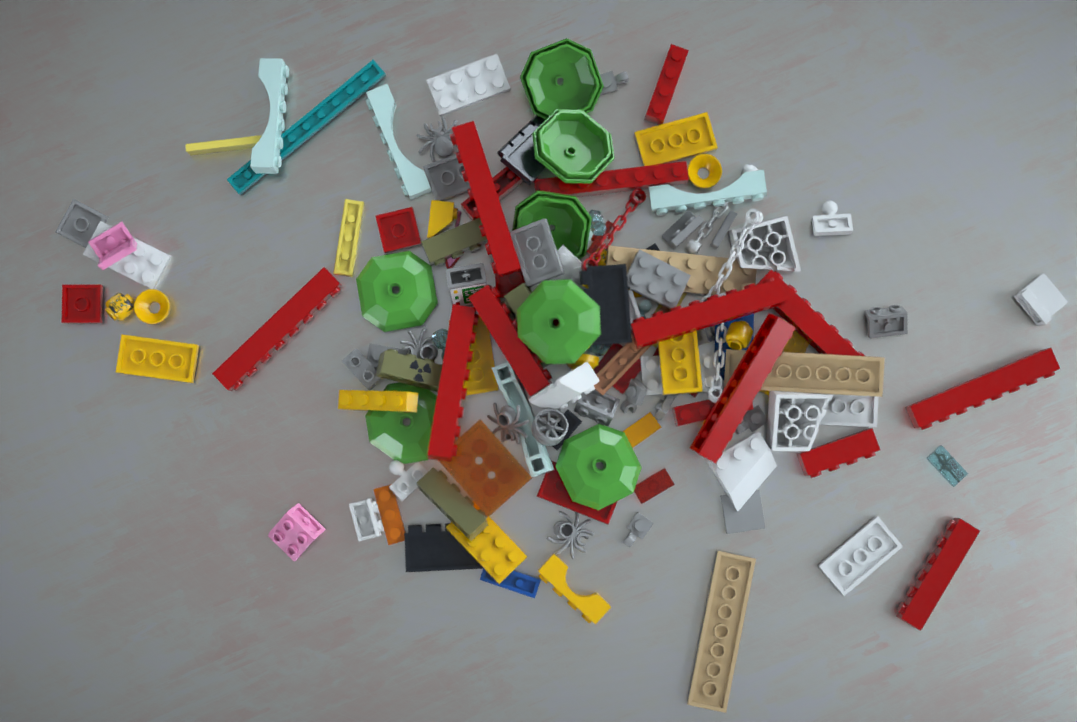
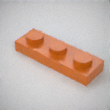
[373,484,406,545]

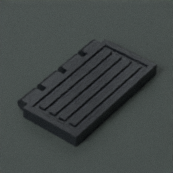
[497,115,547,186]
[579,264,632,345]
[404,523,483,572]

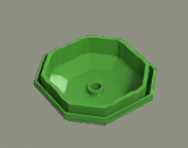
[520,38,604,119]
[532,109,615,183]
[512,190,592,260]
[356,251,438,332]
[517,279,601,364]
[365,382,437,464]
[555,424,642,510]

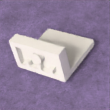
[1013,273,1067,326]

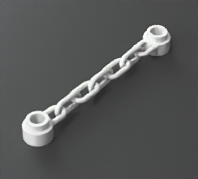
[685,164,758,255]
[701,209,763,302]
[708,293,727,403]

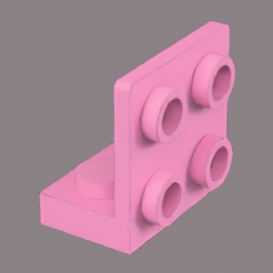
[268,503,326,561]

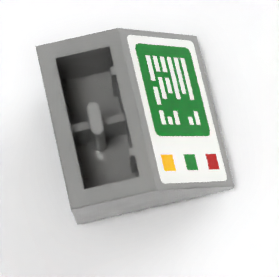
[445,263,487,307]

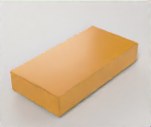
[622,412,662,448]

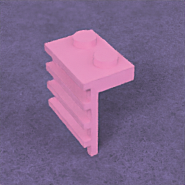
[88,221,137,270]

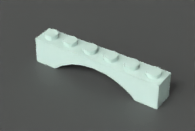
[250,58,289,174]
[365,84,432,200]
[649,170,767,215]
[492,362,554,477]

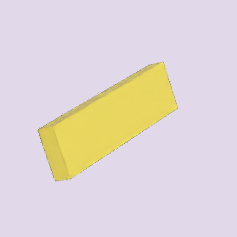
[185,135,262,155]
[333,199,364,277]

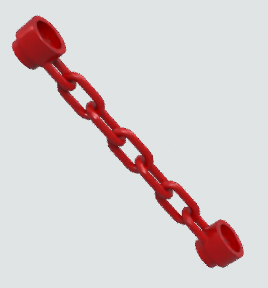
[581,188,646,271]

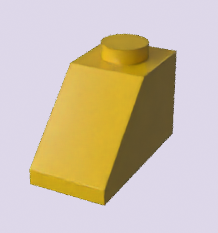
[427,200,458,239]

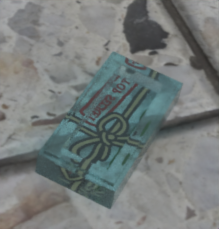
[926,445,968,487]

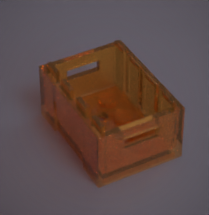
[438,419,532,517]

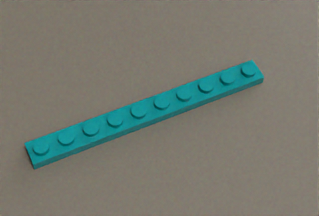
[227,59,386,195]

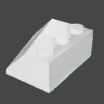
[728,216,801,272]
[528,362,600,411]
[766,391,833,451]
[707,431,777,512]

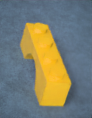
[338,390,418,412]
[538,553,611,625]

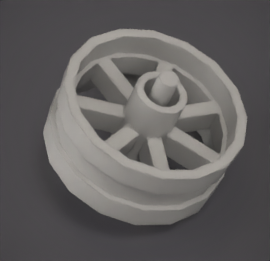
[531,408,569,446]

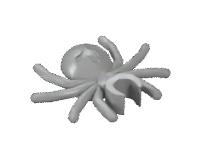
[417,117,457,162]
[400,326,440,360]
[487,403,529,444]
[546,511,594,559]

